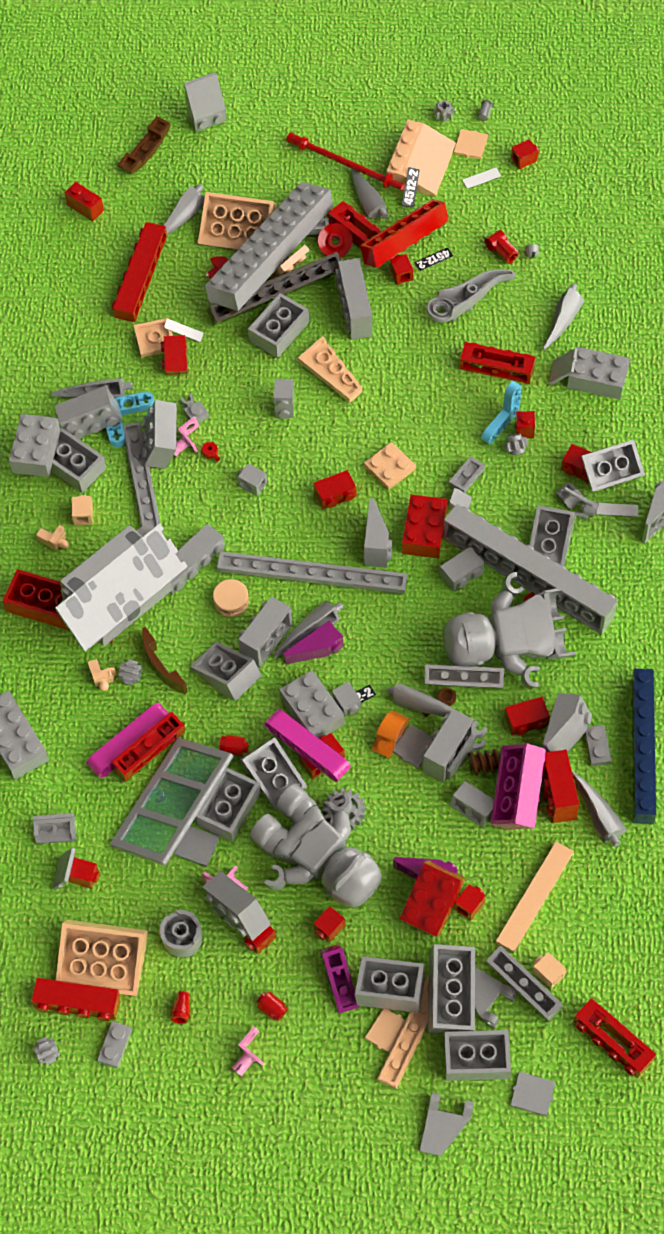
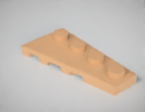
[298,336,362,403]

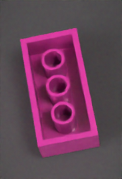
[490,743,546,830]

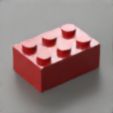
[402,494,448,559]
[542,749,580,823]
[399,861,466,937]

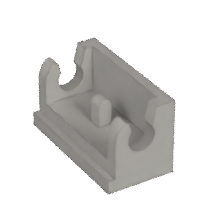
[450,781,494,827]
[33,813,76,844]

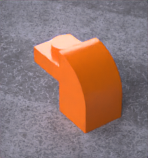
[372,710,410,758]

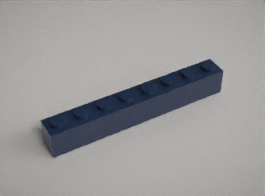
[632,668,656,824]

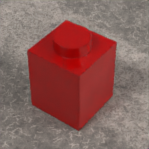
[511,139,539,169]
[390,254,414,285]
[515,411,535,439]
[68,857,100,889]
[454,884,486,921]
[313,906,346,943]
[243,926,276,954]

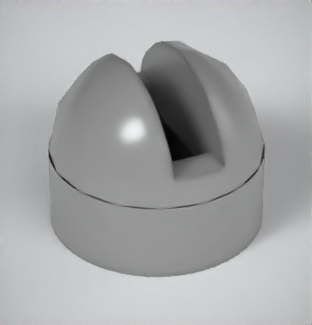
[525,245,539,258]

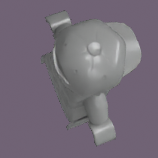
[443,572,576,689]
[250,784,382,908]

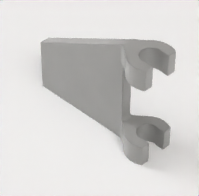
[447,721,487,780]
[475,967,517,1029]
[420,1093,474,1156]

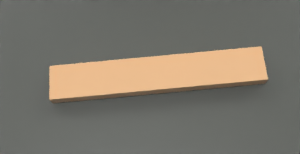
[496,842,574,953]
[377,974,429,1089]

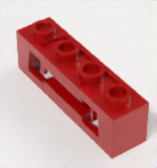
[328,201,382,249]
[460,342,536,384]
[111,711,185,782]
[573,998,657,1078]

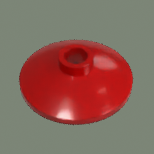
[318,223,353,258]

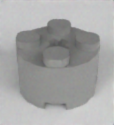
[160,910,203,957]

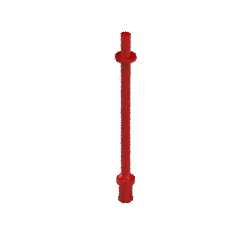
[286,132,405,191]

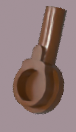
[422,688,456,717]

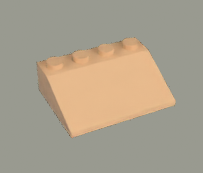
[386,120,456,197]
[198,192,277,250]
[56,920,148,996]

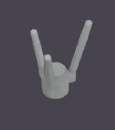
[562,485,599,519]

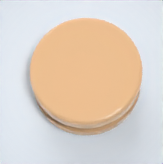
[213,579,249,617]

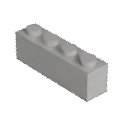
[169,524,225,595]
[425,664,504,689]
[486,945,563,1022]

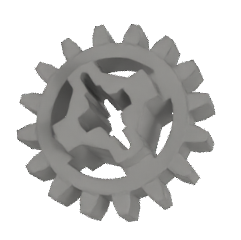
[323,788,366,830]

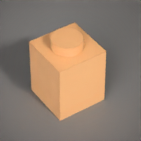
[72,495,93,526]
[533,952,567,990]

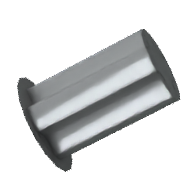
[478,100,494,121]

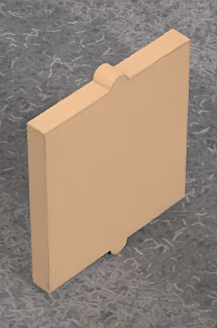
[454,129,488,159]
[365,1009,406,1054]

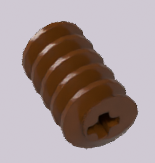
[468,748,502,776]

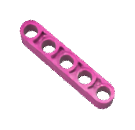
[86,703,169,778]
[264,709,351,782]

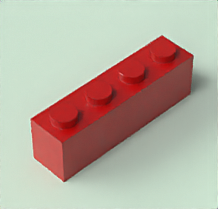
[31,978,121,1021]

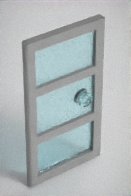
[110,738,233,866]

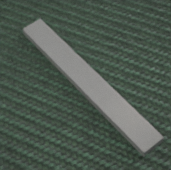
[123,422,160,527]

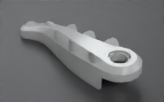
[427,270,516,323]

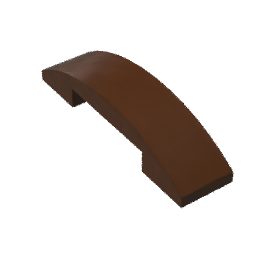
[117,116,171,174]
[142,627,188,694]

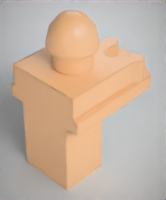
[36,525,69,551]
[88,659,116,691]

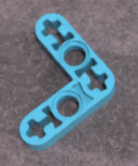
[481,381,522,445]
[106,392,154,448]

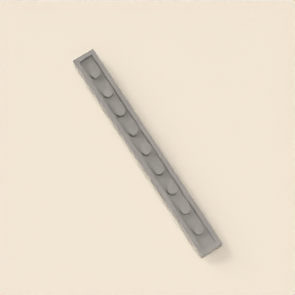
[217,551,407,594]

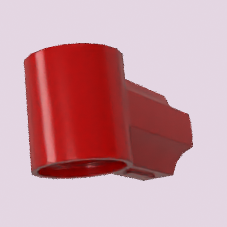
[484,230,519,263]

